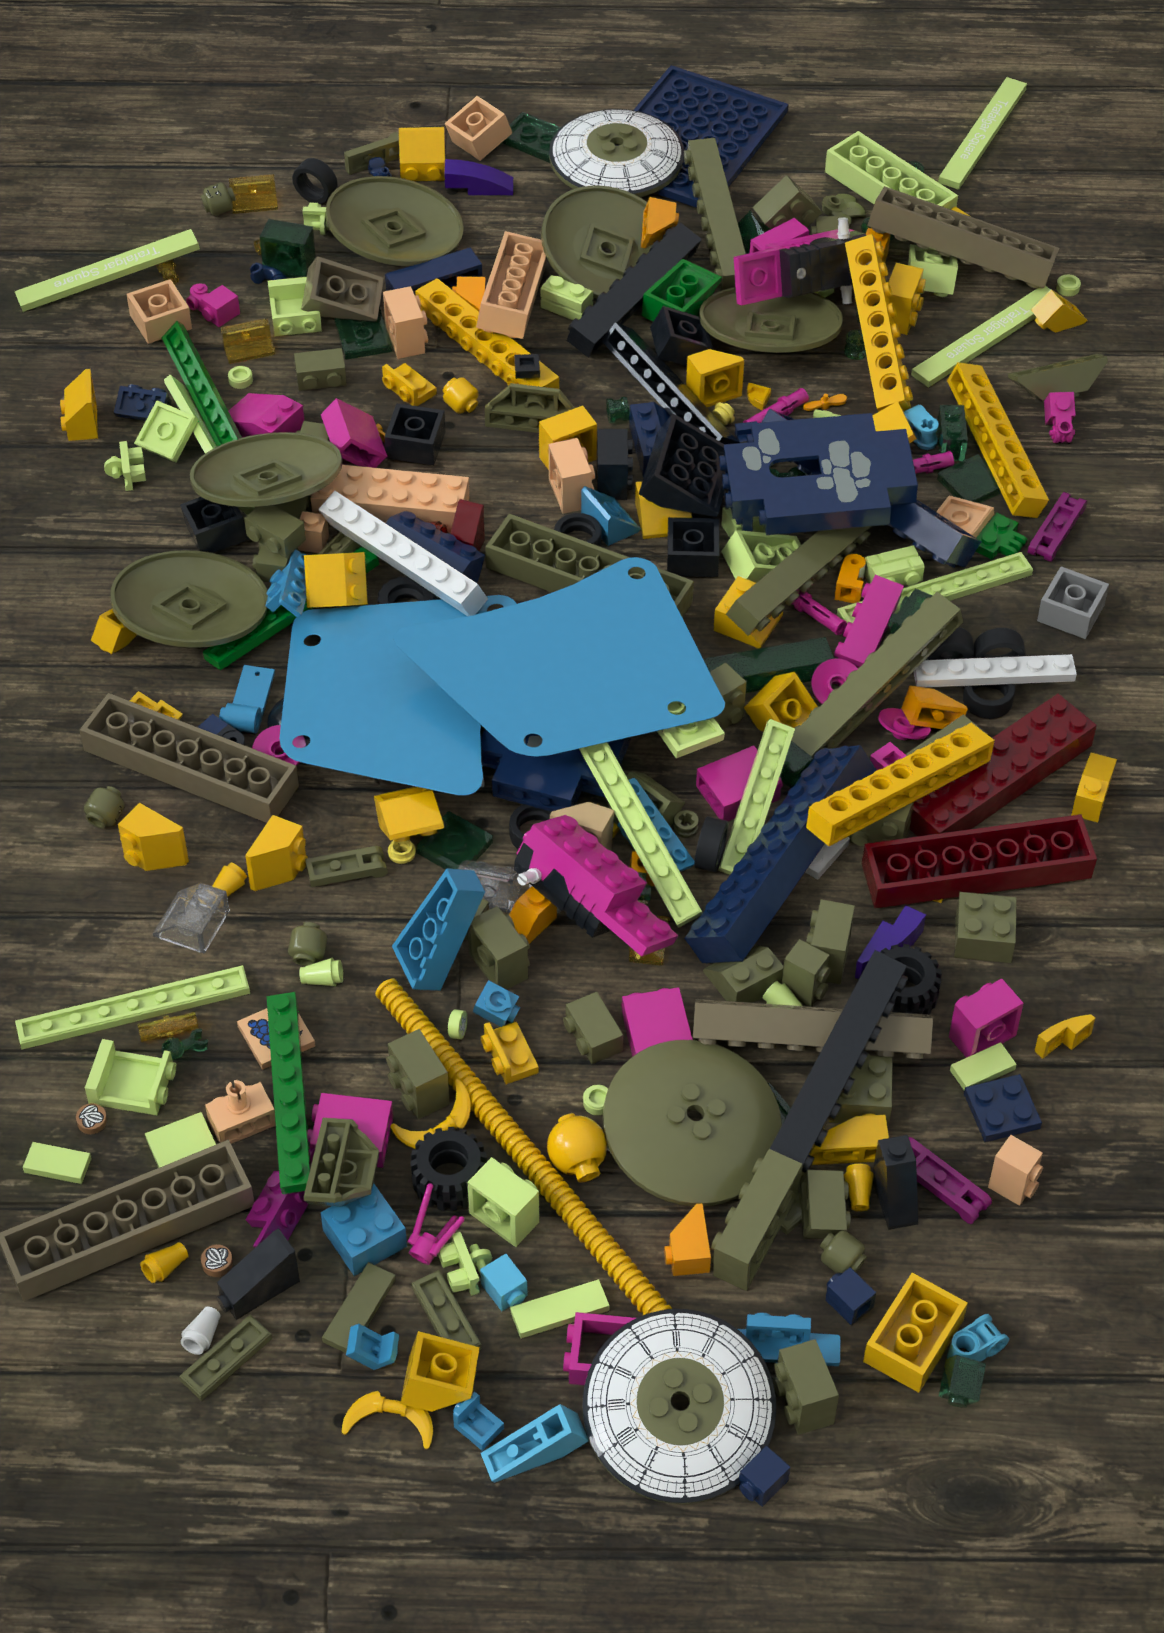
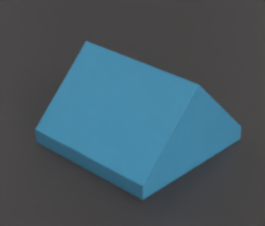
[581,486,641,546]

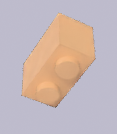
[988,1135,1043,1206]

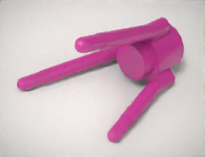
[407,1183,465,1265]

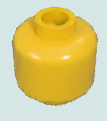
[443,377,479,414]

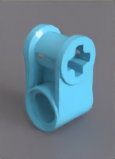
[904,404,939,450]
[947,1314,1009,1370]

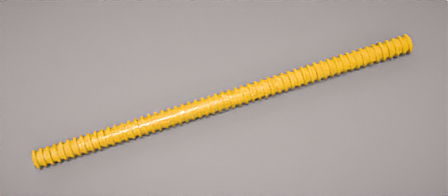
[375,979,673,1315]

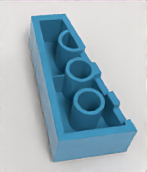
[392,868,485,991]

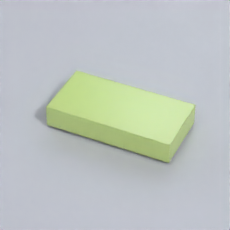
[950,1042,1017,1090]
[23,1142,91,1184]

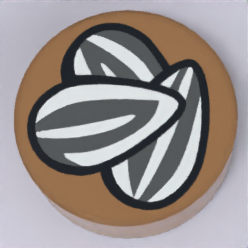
[76,1103,107,1134]
[201,1245,233,1277]

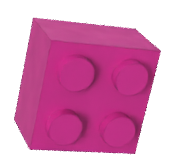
[949,979,1024,1058]

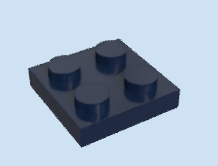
[964,1074,1042,1143]

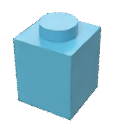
[480,1254,528,1311]

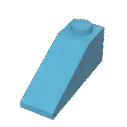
[481,1404,589,1483]

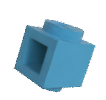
[473,980,520,1027]

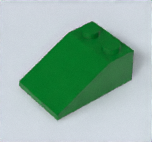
[642,259,722,321]

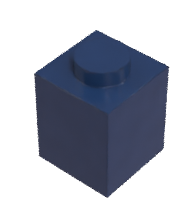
[825,1267,876,1326]
[738,1446,791,1507]

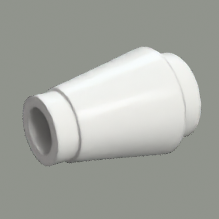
[181,1307,221,1355]

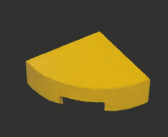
[747,383,771,410]

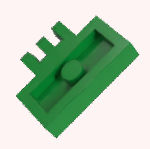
[975,513,1027,560]

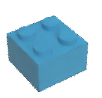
[321,1183,407,1276]

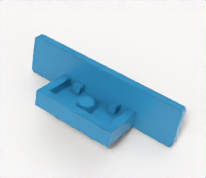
[265,550,306,618]
[617,778,695,872]
[738,1313,840,1366]

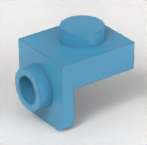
[346,1324,399,1370]
[453,1392,504,1451]

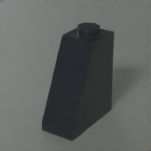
[873,1135,918,1230]
[216,1228,300,1320]

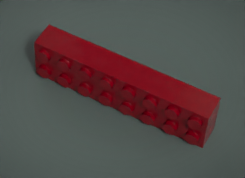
[910,693,1097,836]
[861,814,1097,909]

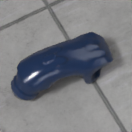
[368,157,392,177]
[250,262,287,284]

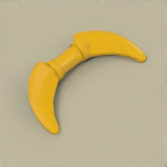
[390,1079,471,1149]
[342,1391,433,1449]

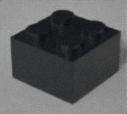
[650,306,713,368]
[385,403,446,466]
[597,429,633,500]
[180,497,249,553]
[667,517,719,577]

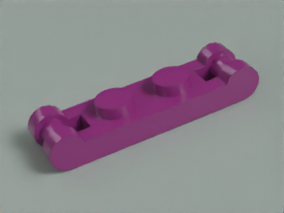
[1027,492,1087,562]
[909,1137,992,1224]

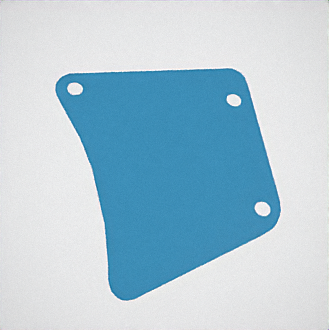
[393,557,725,757]
[279,595,517,795]

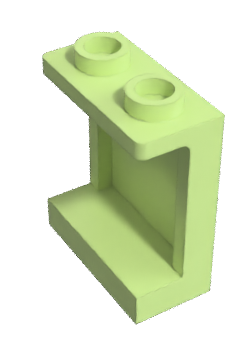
[268,277,322,336]
[85,1039,176,1115]

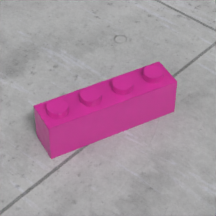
[834,575,904,668]

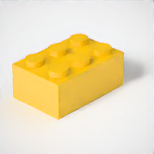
[863,1273,968,1393]

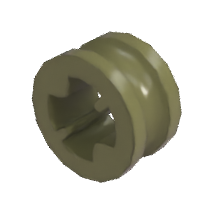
[674,810,699,838]

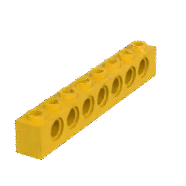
[845,234,913,411]
[415,278,559,389]
[947,362,1049,518]
[806,723,995,846]

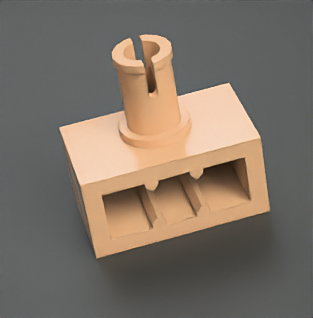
[205,1080,276,1144]

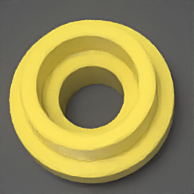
[712,402,735,426]
[388,840,416,864]

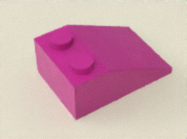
[228,393,304,438]

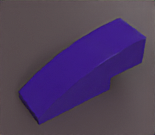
[444,159,513,195]
[855,905,926,979]

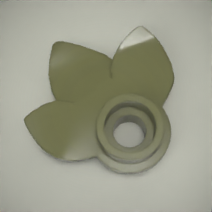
[822,194,866,226]

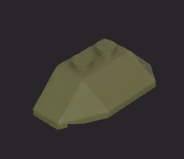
[1008,354,1108,402]
[485,383,575,433]
[304,1118,379,1207]

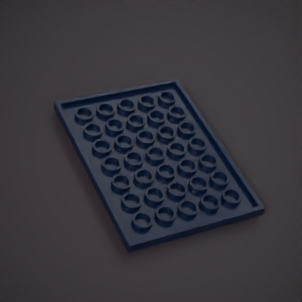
[615,65,789,208]

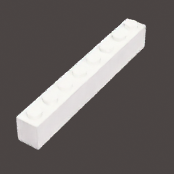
[318,490,488,616]

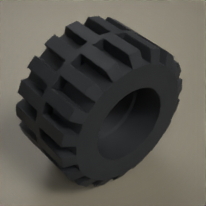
[881,944,942,1015]
[411,1127,487,1211]

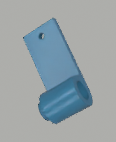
[219,665,275,734]

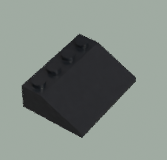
[639,414,725,517]

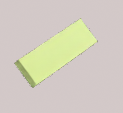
[510,1279,609,1339]

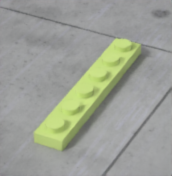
[718,719,795,875]

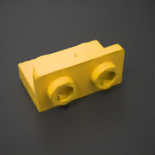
[382,363,437,406]
[481,1021,539,1084]

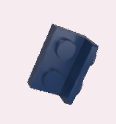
[114,384,172,421]

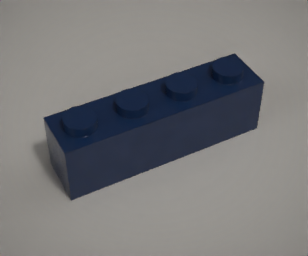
[385,247,483,295]

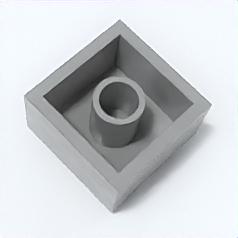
[1037,567,1109,639]

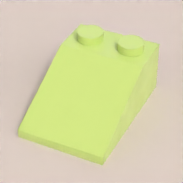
[908,244,958,297]
[721,530,801,583]

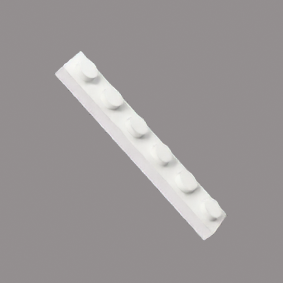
[914,654,1077,687]

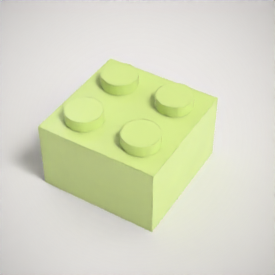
[467,1157,539,1247]

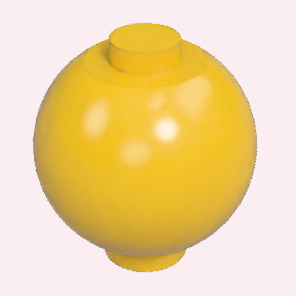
[547,1113,607,1183]

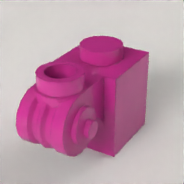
[186,283,240,327]
[1044,392,1076,443]

